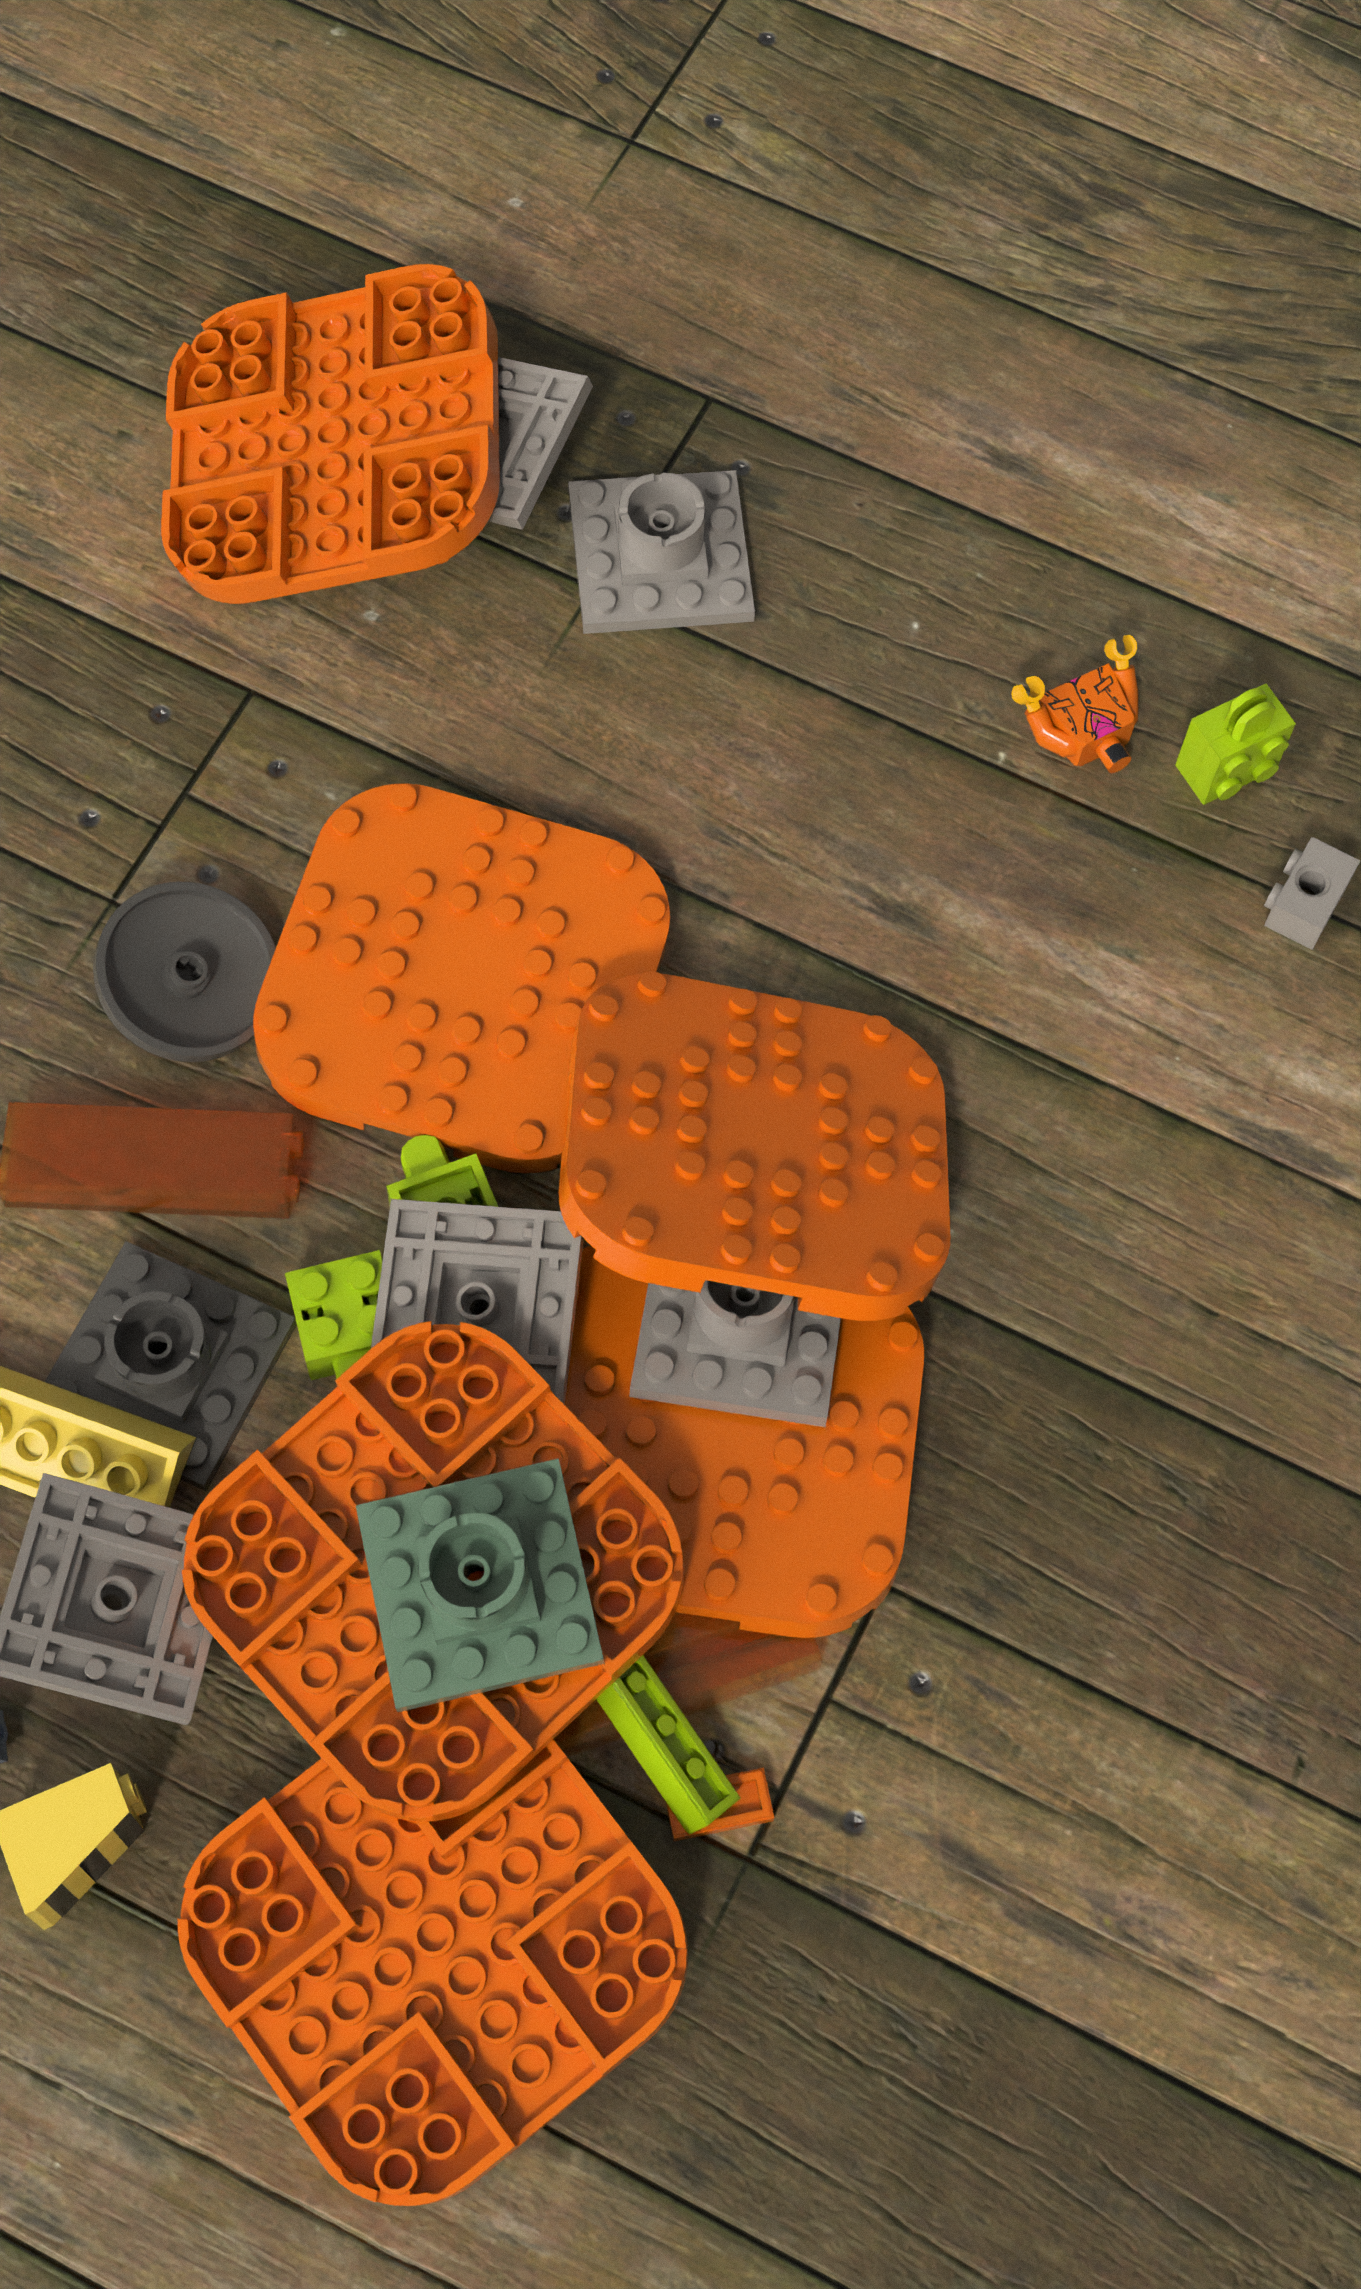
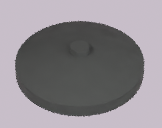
[93,882,276,1062]

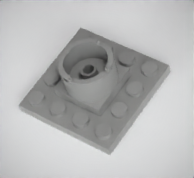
[488,357,593,530]
[568,470,755,634]
[371,1199,584,1405]
[629,1280,841,1427]
[0,1473,213,1725]

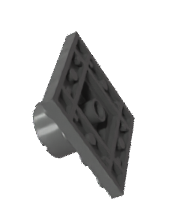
[45,1241,297,1491]

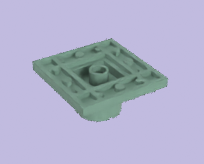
[356,1458,605,1712]

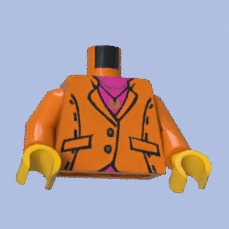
[1011,635,1139,773]

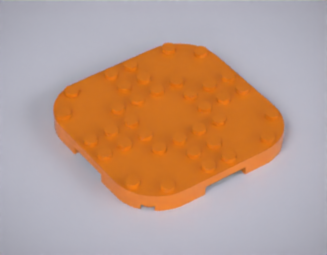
[161,264,500,604]
[253,783,670,1173]
[559,971,951,1321]
[565,1246,924,1638]
[182,1321,684,1822]
[177,1739,688,2206]

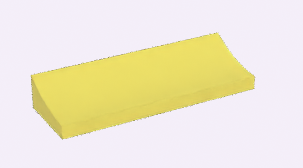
[0,1366,196,1508]

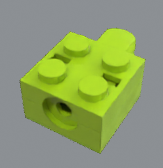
[1175,683,1296,805]
[386,1135,498,1207]
[285,1250,383,1381]

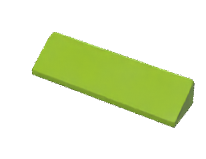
[596,1655,741,1834]

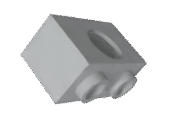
[1264,837,1360,950]

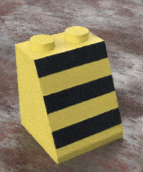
[0,1763,147,1930]

